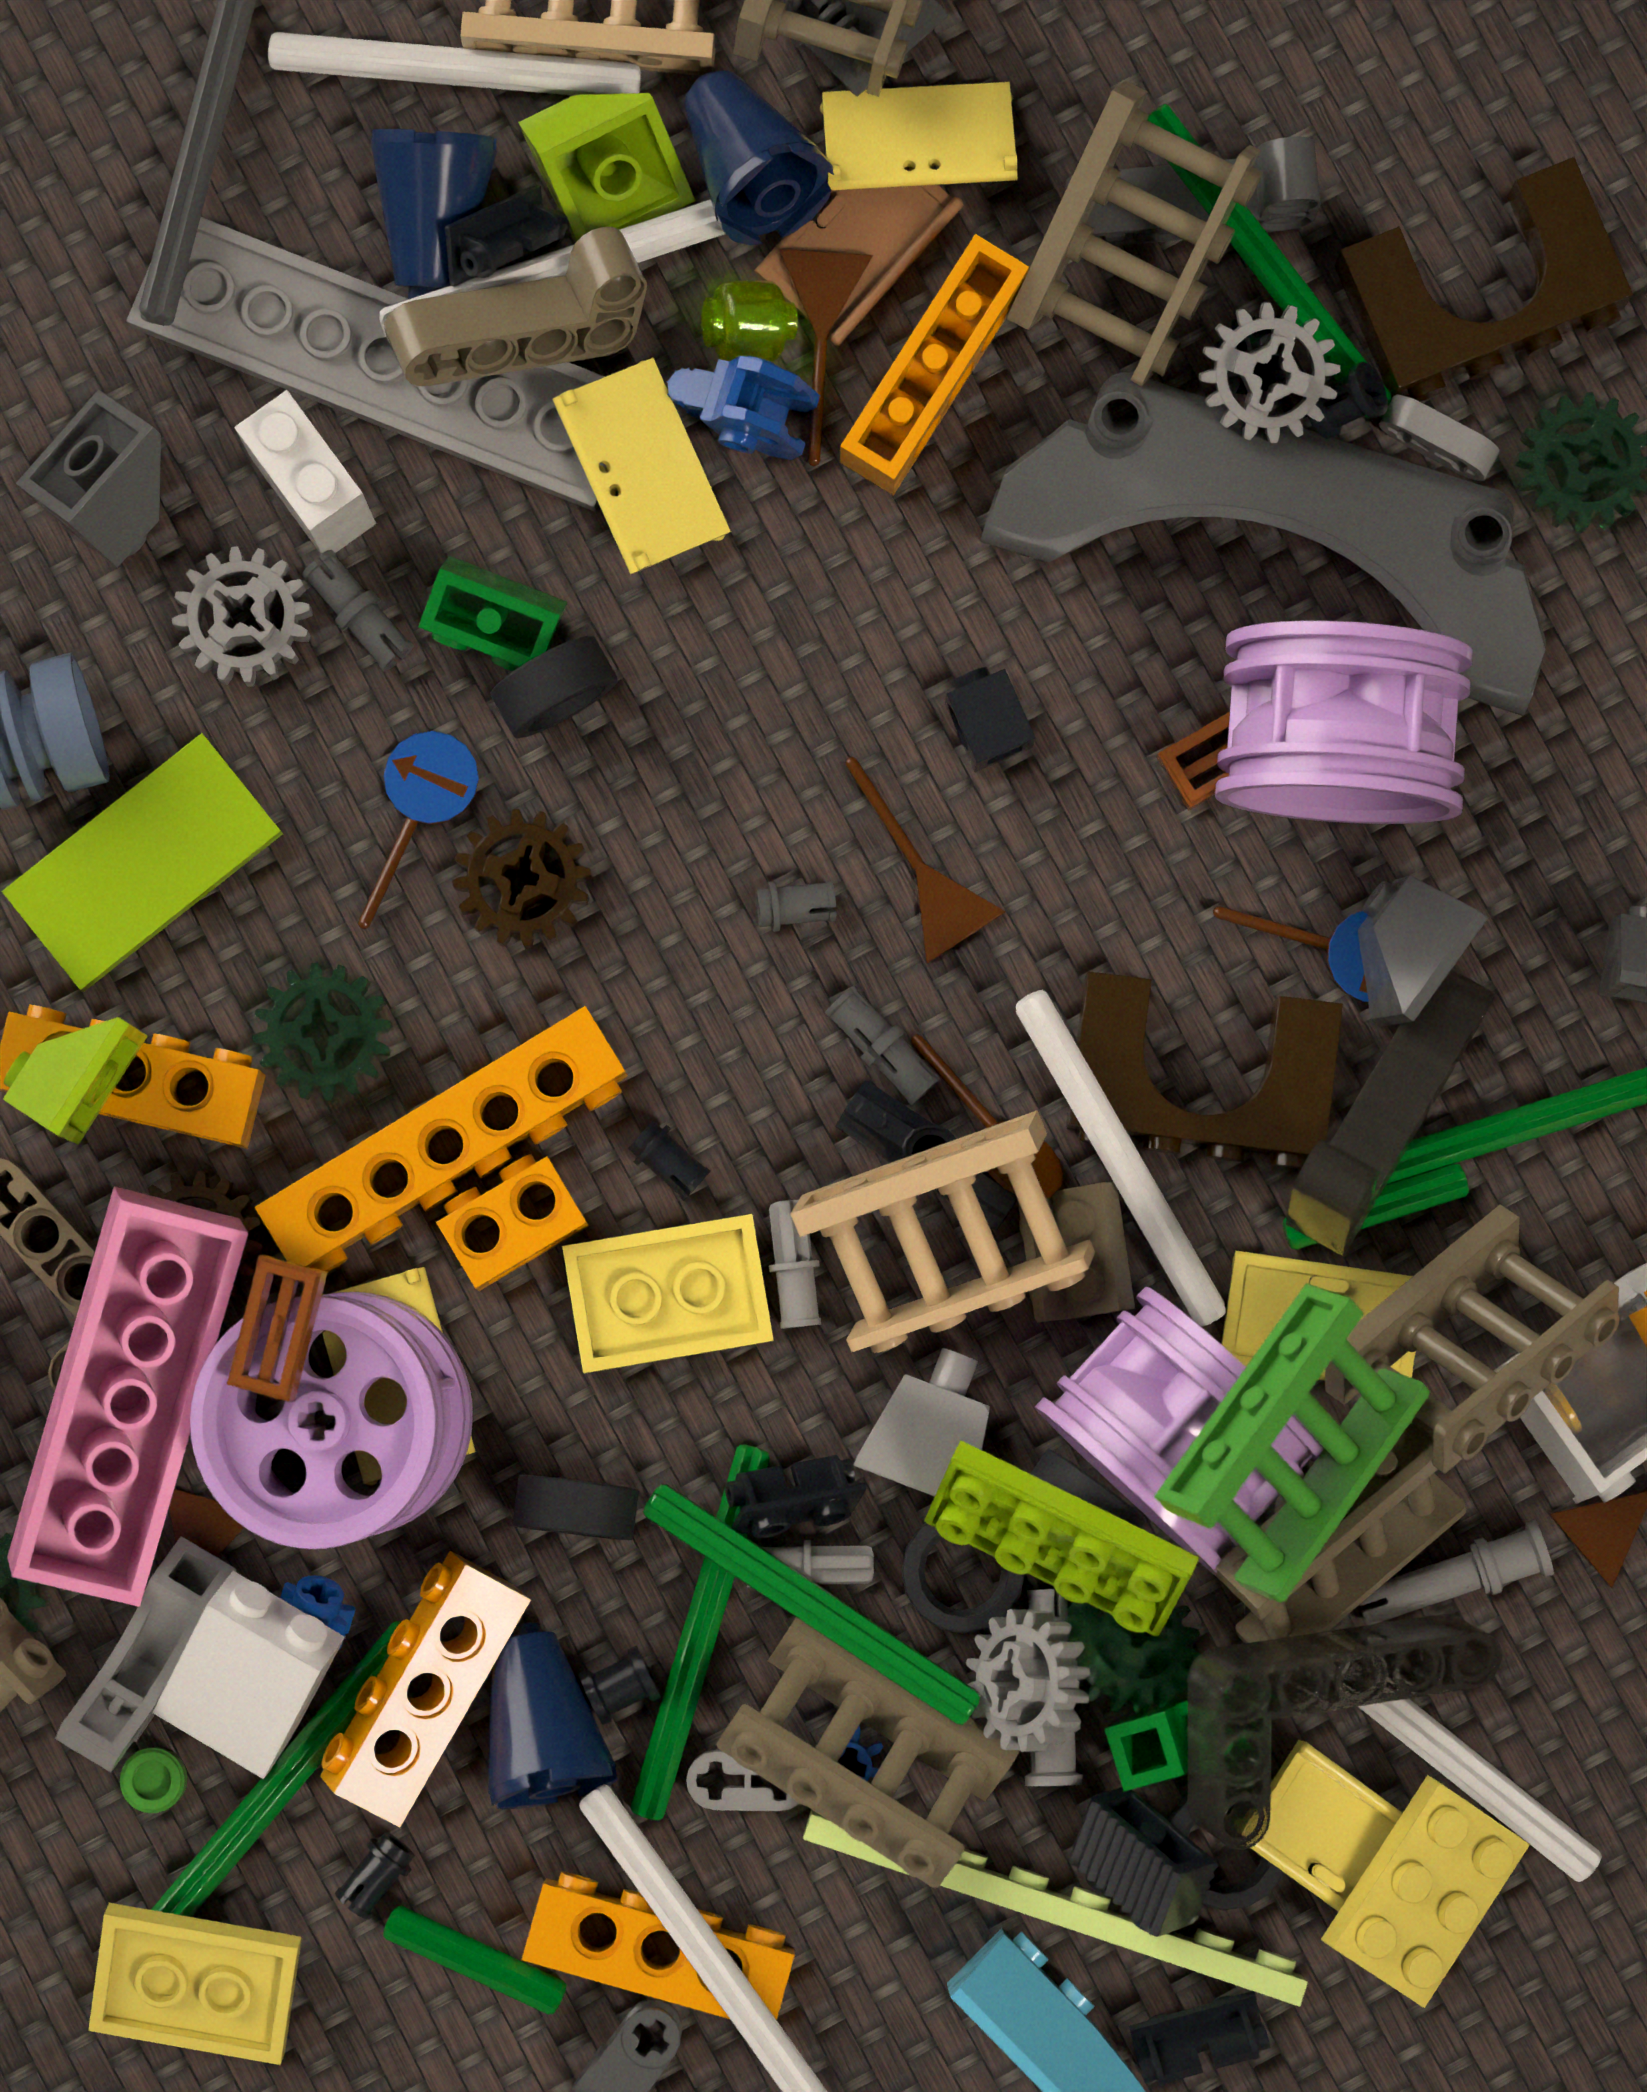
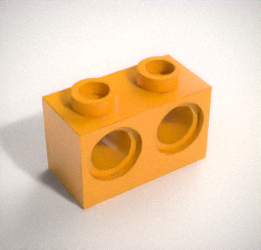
[436,1154,589,1291]

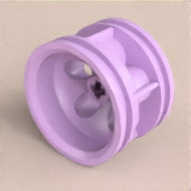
[1215,621,1473,824]
[1035,1287,1324,1576]
[190,1292,473,1549]

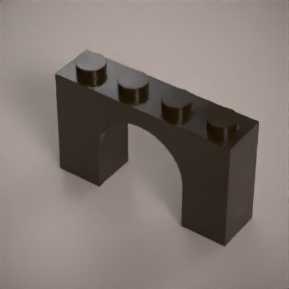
[1334,157,1633,402]
[1066,971,1343,1170]

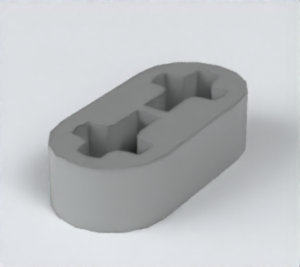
[1379,395,1500,481]
[686,1750,799,1811]

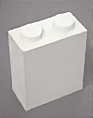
[234,390,376,555]
[152,1571,345,1779]

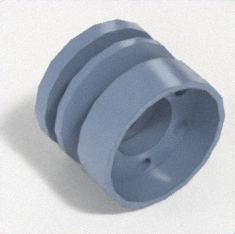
[0,652,110,811]

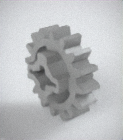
[1199,302,1340,443]
[172,546,313,687]
[966,1609,1090,1752]

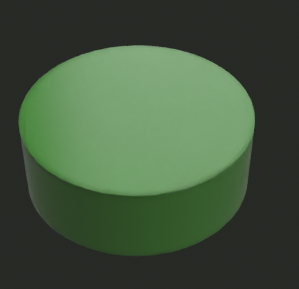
[120,1747,187,1813]

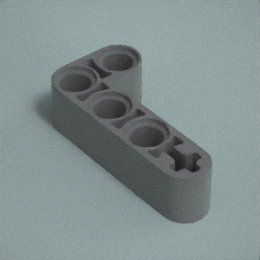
[1064,136,1321,246]

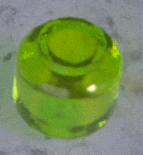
[701,280,798,362]

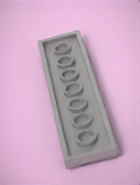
[126,217,607,512]

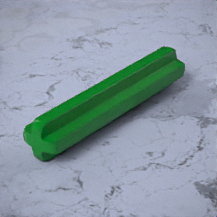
[1283,1164,1469,1250]
[383,1906,567,2015]

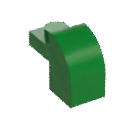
[1104,1683,1264,1791]

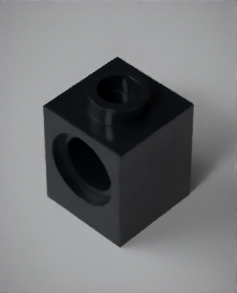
[945,667,1035,772]

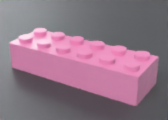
[7,1186,248,1607]

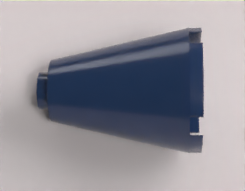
[684,71,834,245]
[371,129,497,299]
[488,1623,618,1810]

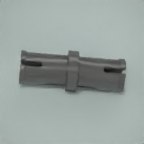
[302,550,414,672]
[825,985,941,1106]

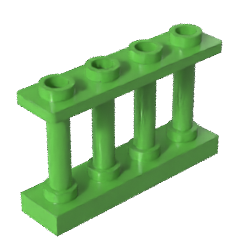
[1154,1283,1430,1603]

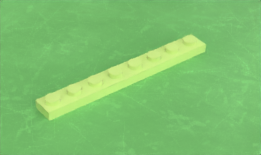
[803,1810,1308,2007]

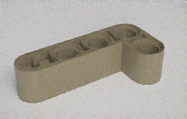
[384,227,647,386]
[0,1158,97,1391]

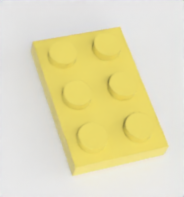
[562,1214,774,1374]
[1321,1775,1530,2008]
[88,1903,302,2065]

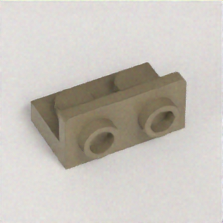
[1018,1182,1135,1323]

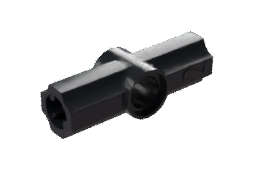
[835,1080,1018,1232]

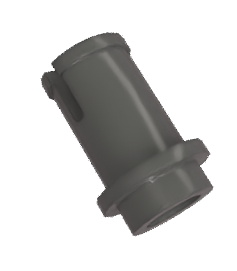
[756,880,836,932]

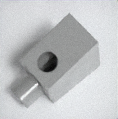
[853,1348,990,1497]

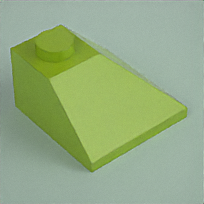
[518,93,695,242]
[3,1017,148,1145]

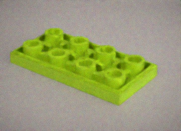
[1,733,283,992]
[924,1440,1200,1636]

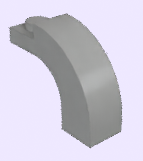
[55,1536,237,1772]

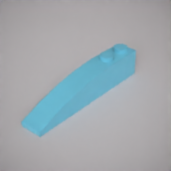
[947,1928,1146,2092]

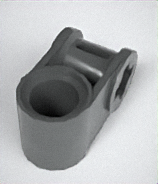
[570,1998,682,2092]

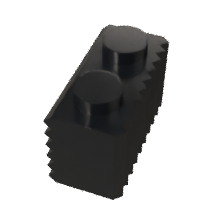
[1068,1787,1219,1937]

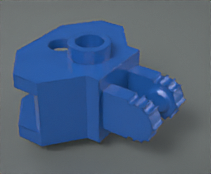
[666,356,820,460]

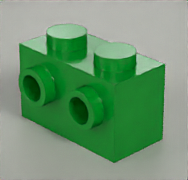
[418,556,568,671]

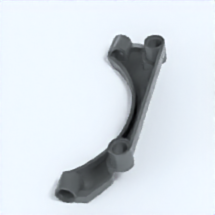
[980,372,1546,716]

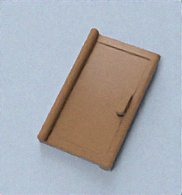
[754,167,963,347]

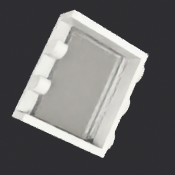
[1493,1263,1647,1504]

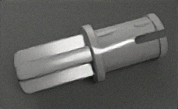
[769,1200,821,1329]
[747,1540,874,1587]

